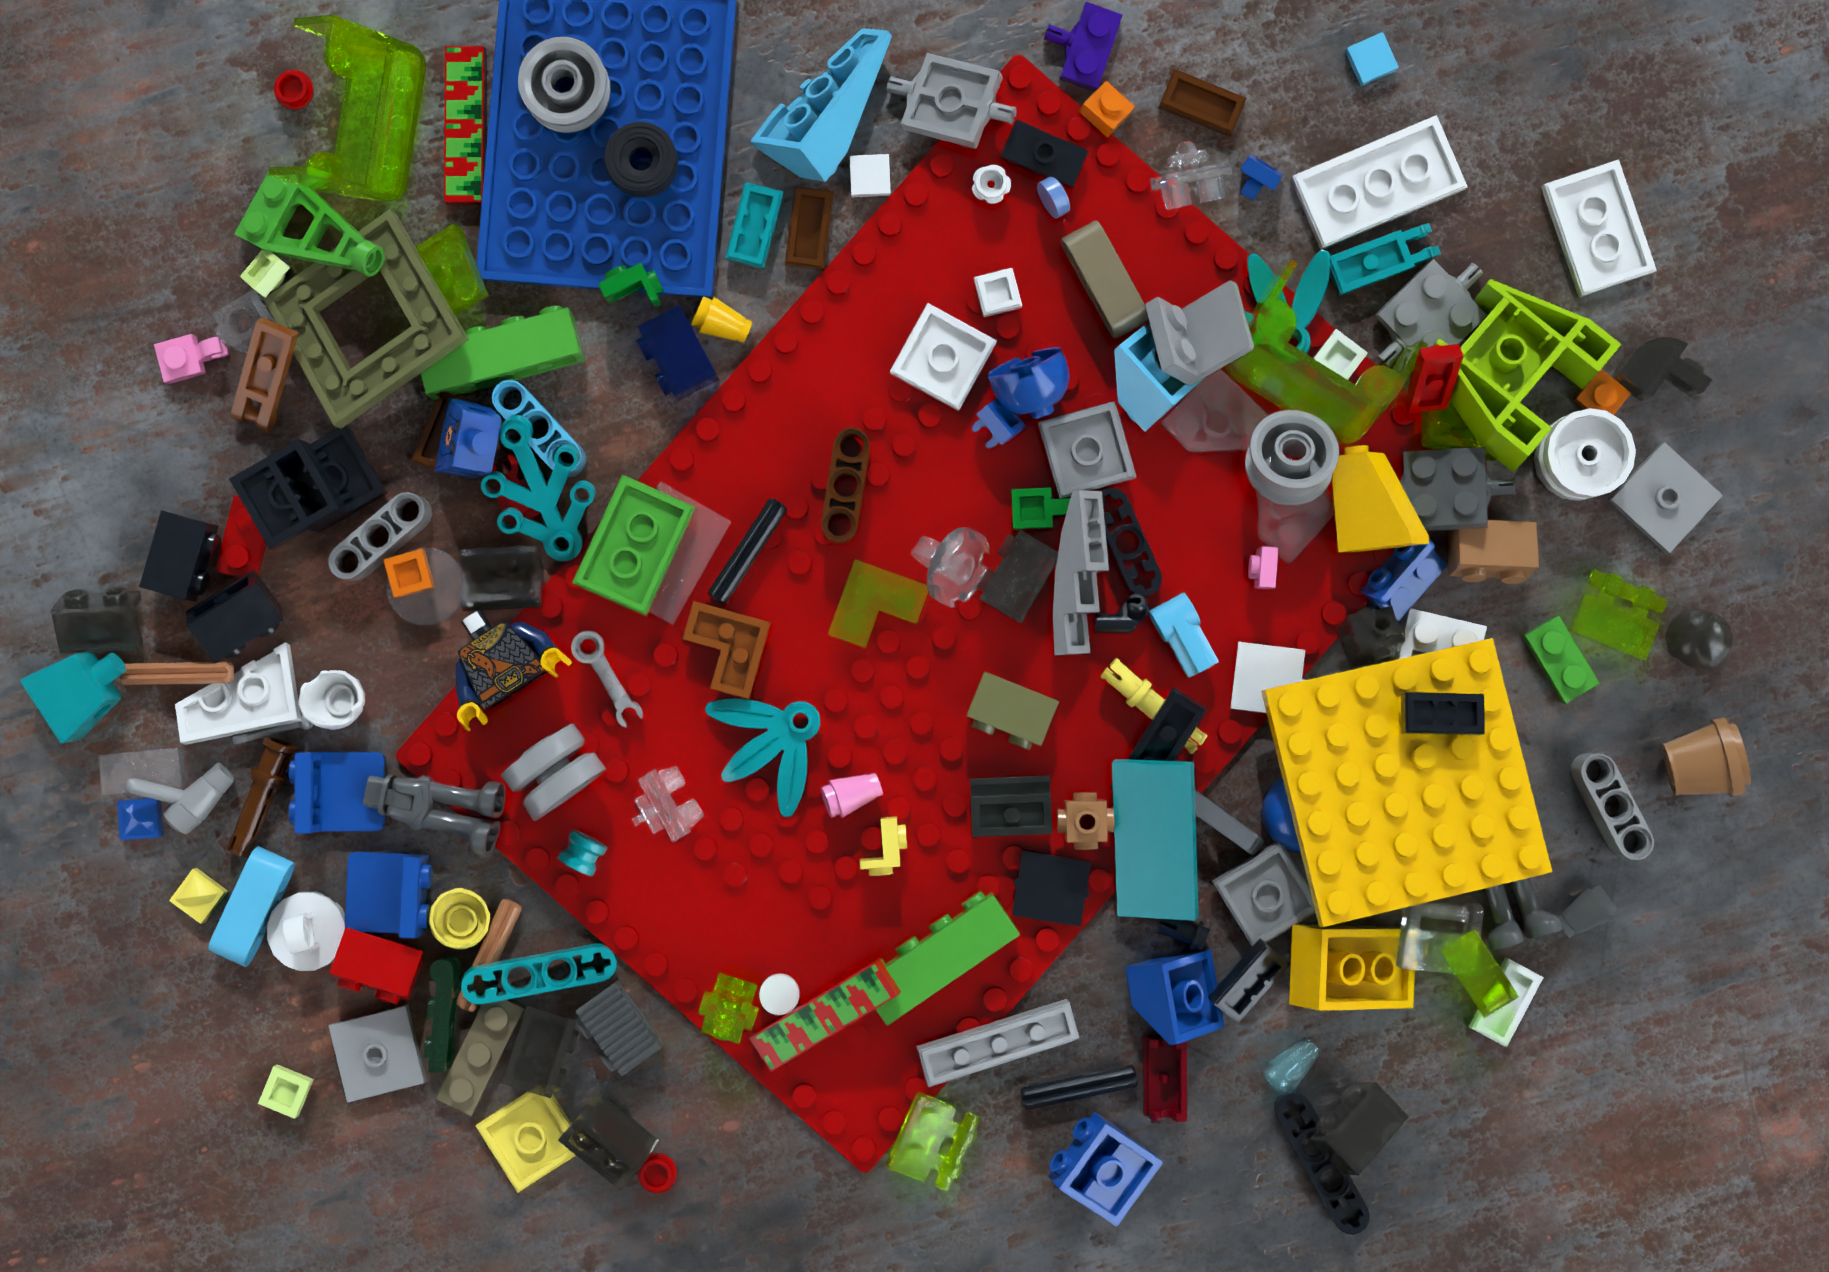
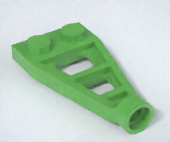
[234,165,385,277]

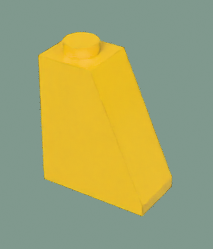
[1332,445,1429,552]

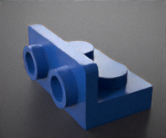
[1360,539,1448,624]

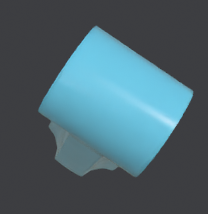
[1149,592,1219,678]

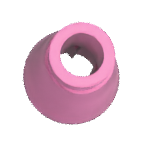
[821,773,883,818]

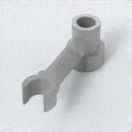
[571,630,643,728]

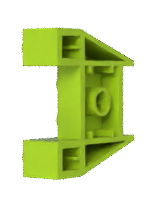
[1433,279,1622,472]

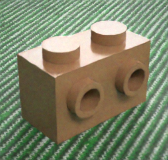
[1447,520,1539,584]

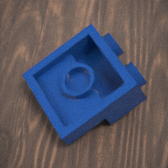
[1048,1112,1163,1226]

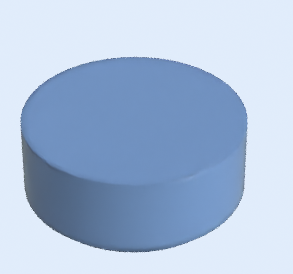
[1037,176,1070,219]

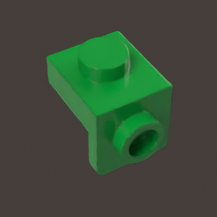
[598,263,664,308]

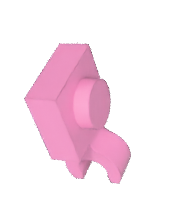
[154,334,230,384]

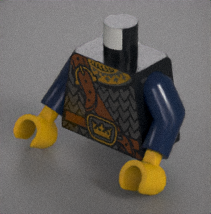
[456,610,572,732]

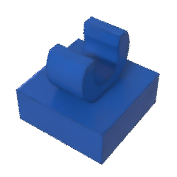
[1240,153,1284,201]
[972,399,1027,448]

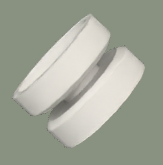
[1533,408,1636,501]

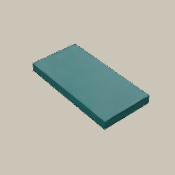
[1112,759,1199,921]

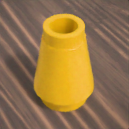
[691,296,752,343]

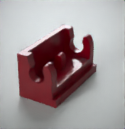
[1143,1035,1187,1122]

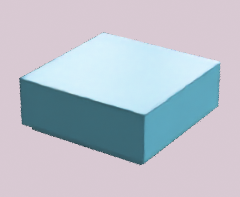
[1345,32,1399,86]

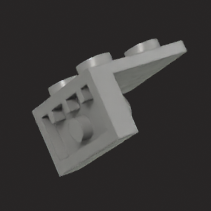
[1145,280,1254,386]

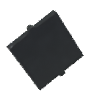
[1012,850,1091,927]

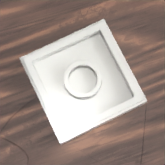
[890,303,997,412]

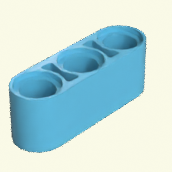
[492,380,587,477]
[208,846,295,967]

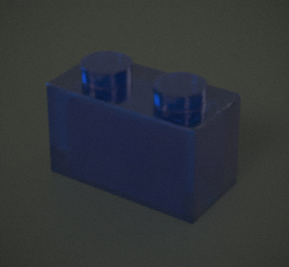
[636,304,720,401]

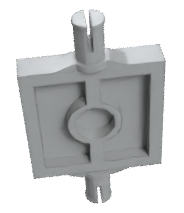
[887,53,1017,149]
[1374,259,1488,369]

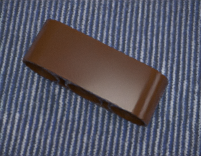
[821,427,870,545]

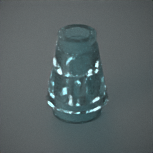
[1261,1037,1321,1096]

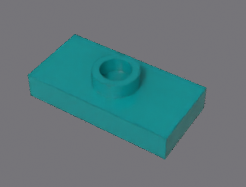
[725,182,784,270]

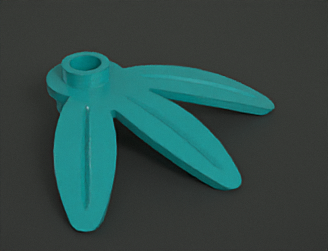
[1245,250,1330,362]
[705,698,820,817]

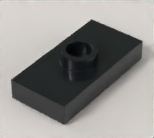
[1000,119,1089,190]
[1401,692,1485,736]
[1208,938,1291,1023]

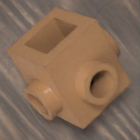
[1057,792,1115,850]

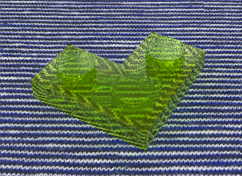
[828,559,930,648]

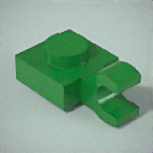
[1011,487,1070,530]

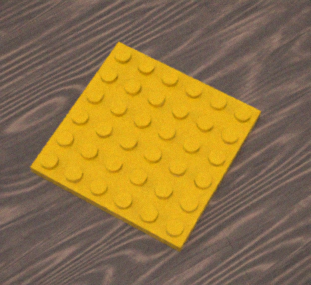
[1261,638,1552,927]

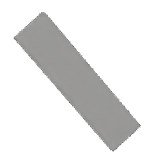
[916,999,1080,1087]

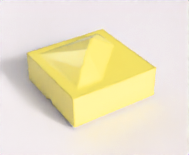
[169,868,228,924]

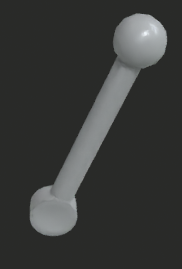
[232,715,314,745]

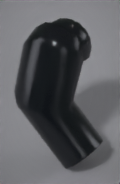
[1094,594,1149,634]

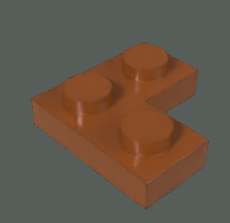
[683,601,771,699]

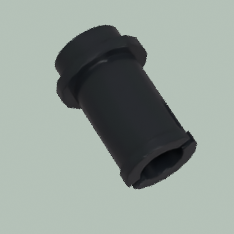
[1157,919,1210,951]

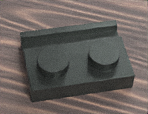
[970,775,1052,837]

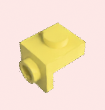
[860,816,907,876]

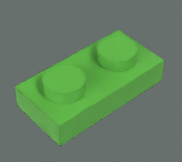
[1522,615,1600,704]

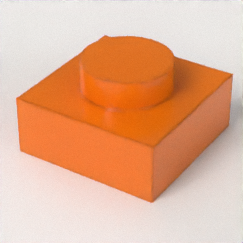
[1078,81,1135,138]
[1572,369,1631,415]
[383,549,435,598]

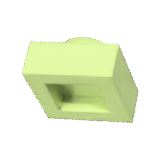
[240,250,290,298]
[258,1064,314,1119]

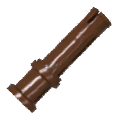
[226,736,299,858]

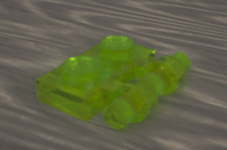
[1568,569,1668,661]
[886,1092,981,1191]

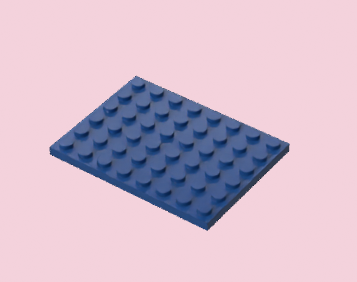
[475,0,737,299]

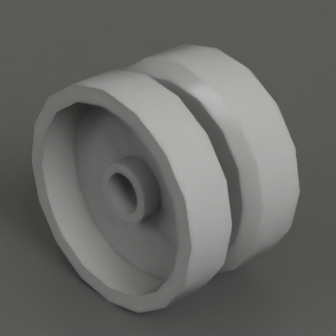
[501,724,607,821]

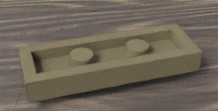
[436,999,526,1116]

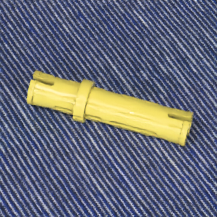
[1100,658,1208,754]

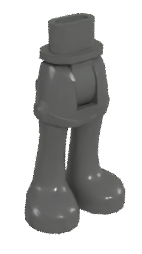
[363,774,506,857]
[1485,878,1563,950]

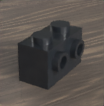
[139,510,220,602]
[185,570,283,662]

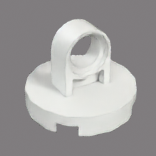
[267,891,345,971]

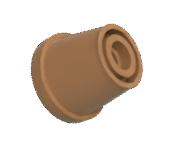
[1662,717,1751,797]

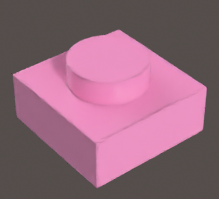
[1248,546,1278,589]

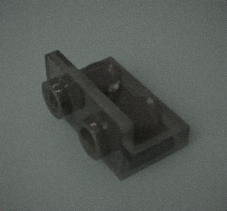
[51,587,143,653]

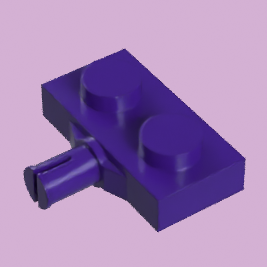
[1043,2,1123,92]

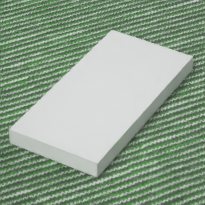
[1290,115,1468,250]

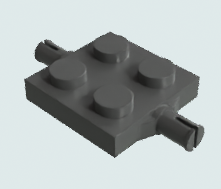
[1400,447,1516,531]

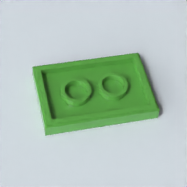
[572,475,696,616]

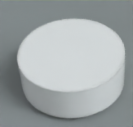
[759,973,800,1015]

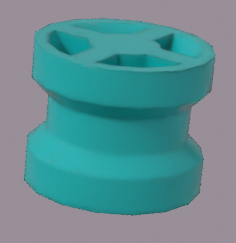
[557,829,608,876]

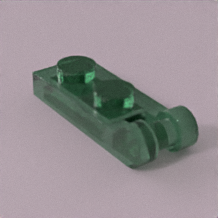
[423,955,461,1073]

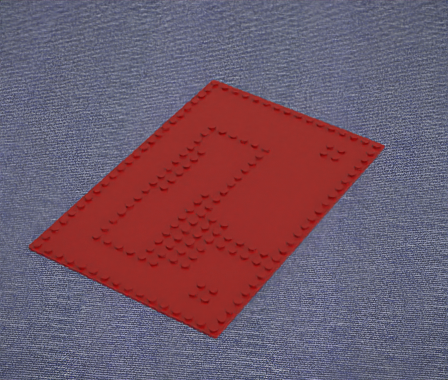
[396,55,1487,1173]

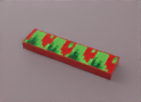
[444,46,486,205]
[749,958,901,1072]

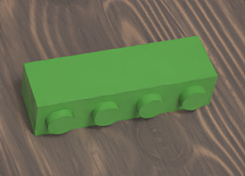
[421,306,586,402]
[876,891,1020,1026]

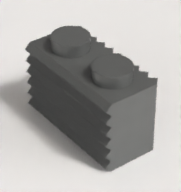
[575,980,664,1076]

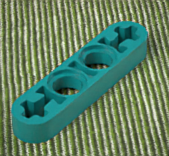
[461,943,617,1004]

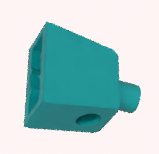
[20,652,126,744]

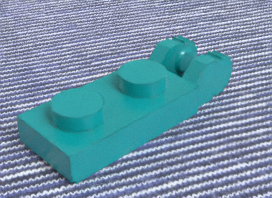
[1330,223,1441,296]

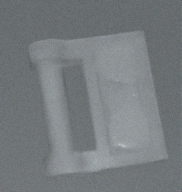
[1395,902,1484,976]

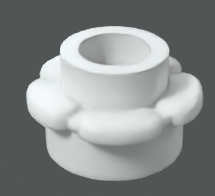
[972,165,1011,204]

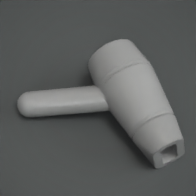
[125,762,234,834]

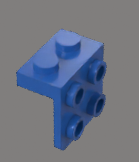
[289,752,386,833]
[345,851,433,938]

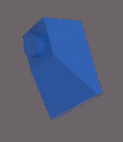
[1125,949,1225,1045]

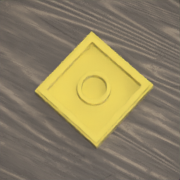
[475,1081,587,1193]

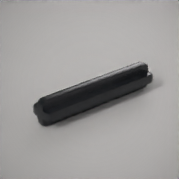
[708,498,787,604]
[1021,1065,1138,1110]

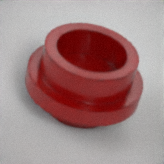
[274,70,314,110]
[637,1153,677,1194]

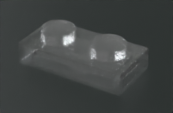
[99,747,186,795]

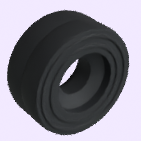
[604,122,678,198]

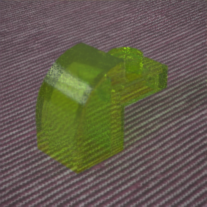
[1440,929,1519,1019]

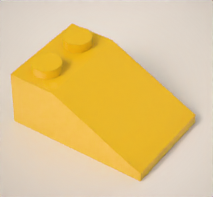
[1289,924,1417,1011]

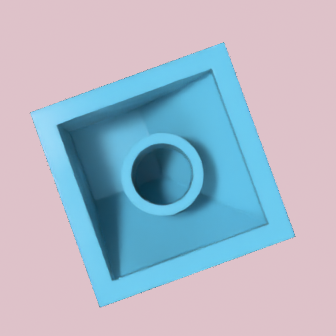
[1114,322,1207,432]

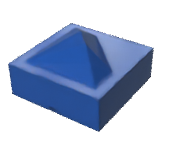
[117,798,164,840]

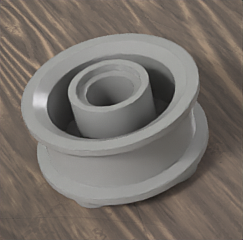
[518,37,611,133]
[1245,410,1339,505]

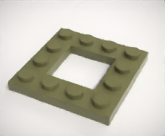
[263,209,469,429]

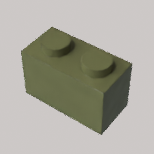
[966,671,1059,750]

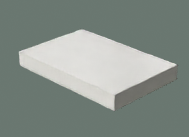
[1541,160,1657,297]

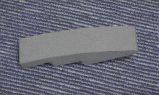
[1053,490,1109,655]

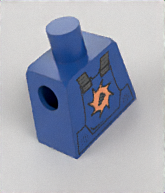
[434,397,501,479]

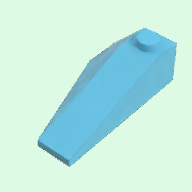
[750,28,892,182]

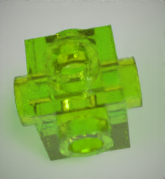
[698,973,759,1044]

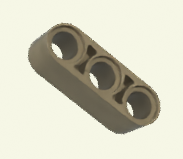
[1061,220,1149,339]

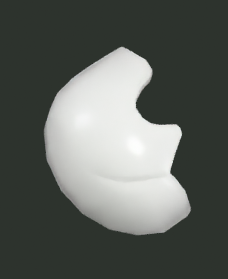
[298,670,365,730]

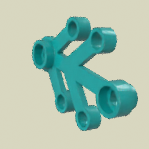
[481,415,596,561]

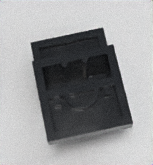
[229,425,388,550]

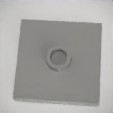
[1038,401,1136,499]
[1608,442,1723,554]
[1212,842,1315,947]
[328,1004,427,1103]

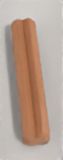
[120,662,234,685]
[456,899,522,1012]

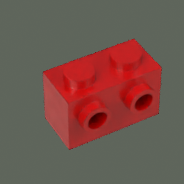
[329,927,425,1005]

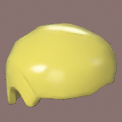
[428,888,490,950]

